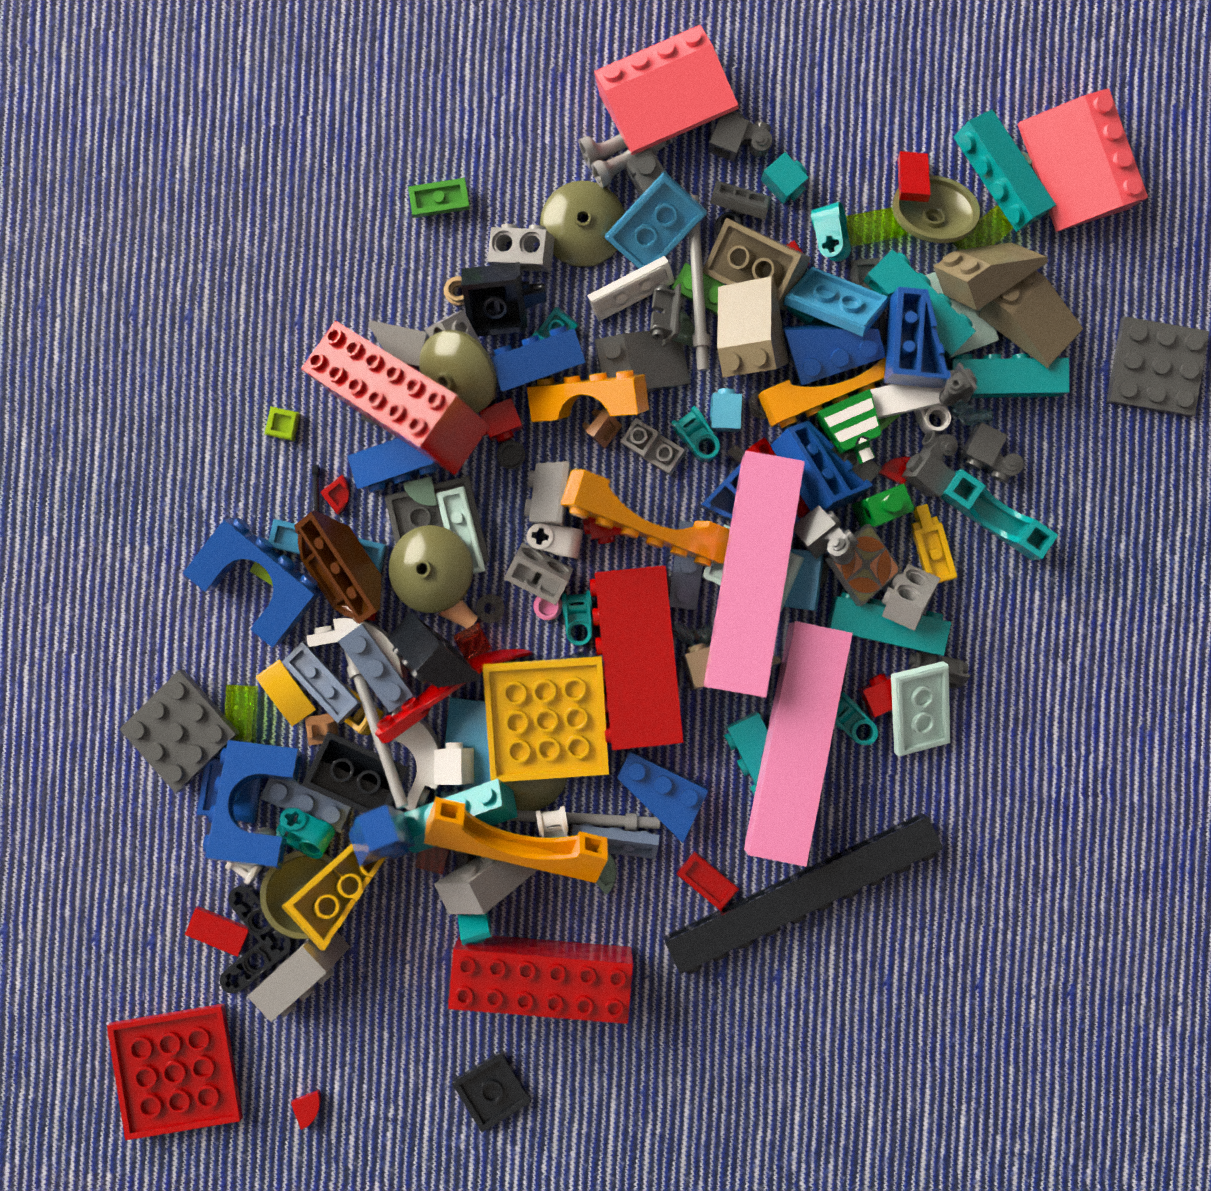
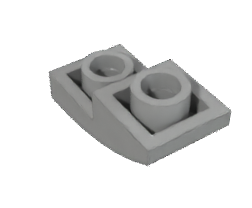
[620,418,686,476]

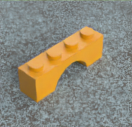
[527,370,649,422]

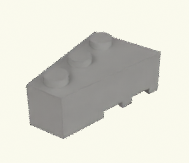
[434,835,537,914]
[247,931,351,1022]

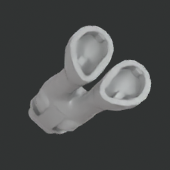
[578,134,673,188]

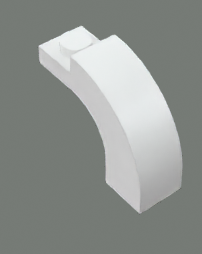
[306,618,406,678]
[392,706,441,810]

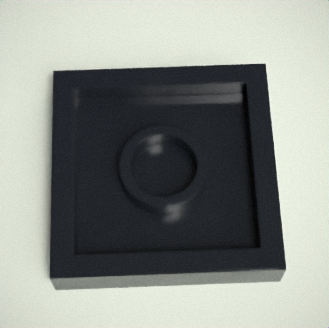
[452,1050,532,1132]

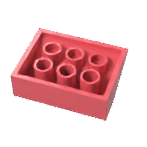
[594,25,739,156]
[1018,88,1148,232]

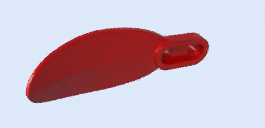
[375,649,533,744]

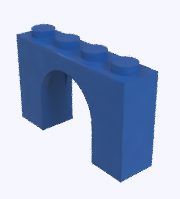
[182,518,322,648]
[203,740,303,869]

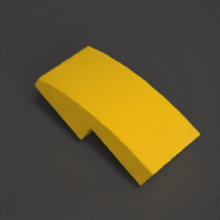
[256,659,316,727]

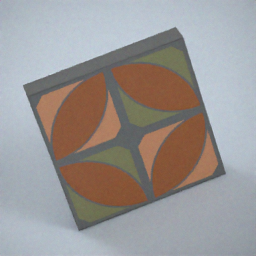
[825,524,902,606]

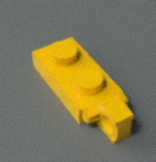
[911,504,957,583]

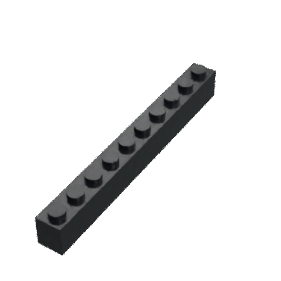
[664,813,943,974]

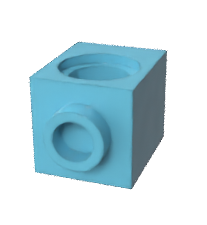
[710,388,742,432]

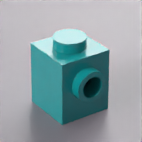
[761,152,809,205]

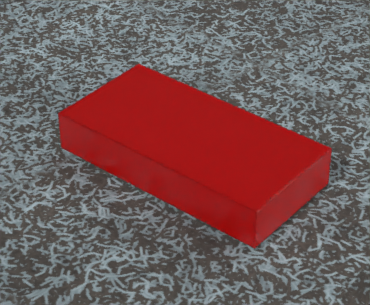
[897,151,931,202]
[676,851,739,911]
[184,906,250,957]

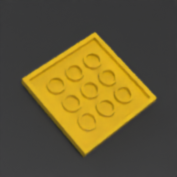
[483,656,609,782]

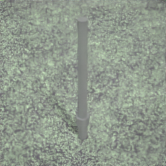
[689,195,710,371]
[343,649,408,809]
[507,810,660,831]

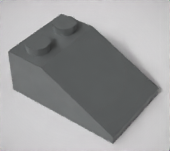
[595,331,690,393]

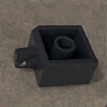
[461,262,547,337]

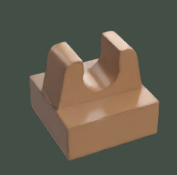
[582,409,622,448]
[305,713,339,746]

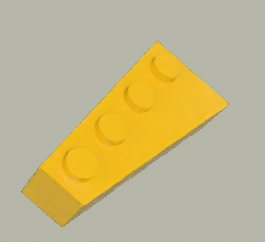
[281,843,386,951]

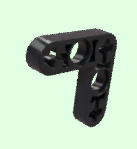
[220,883,294,994]

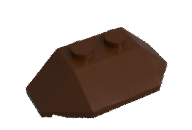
[294,510,382,624]

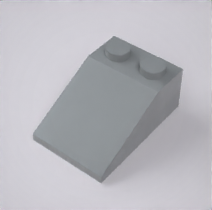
[524,461,571,526]

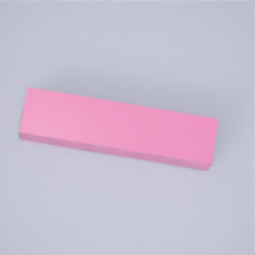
[703,451,805,698]
[744,621,853,867]

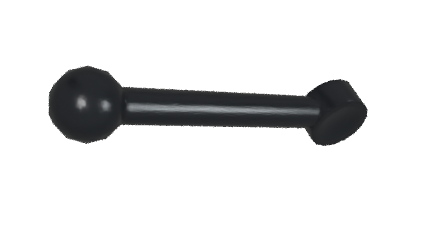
[312,464,320,512]

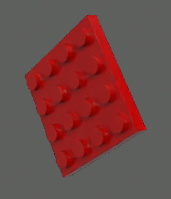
[107,1003,243,1141]

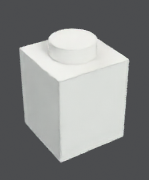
[434,742,474,785]

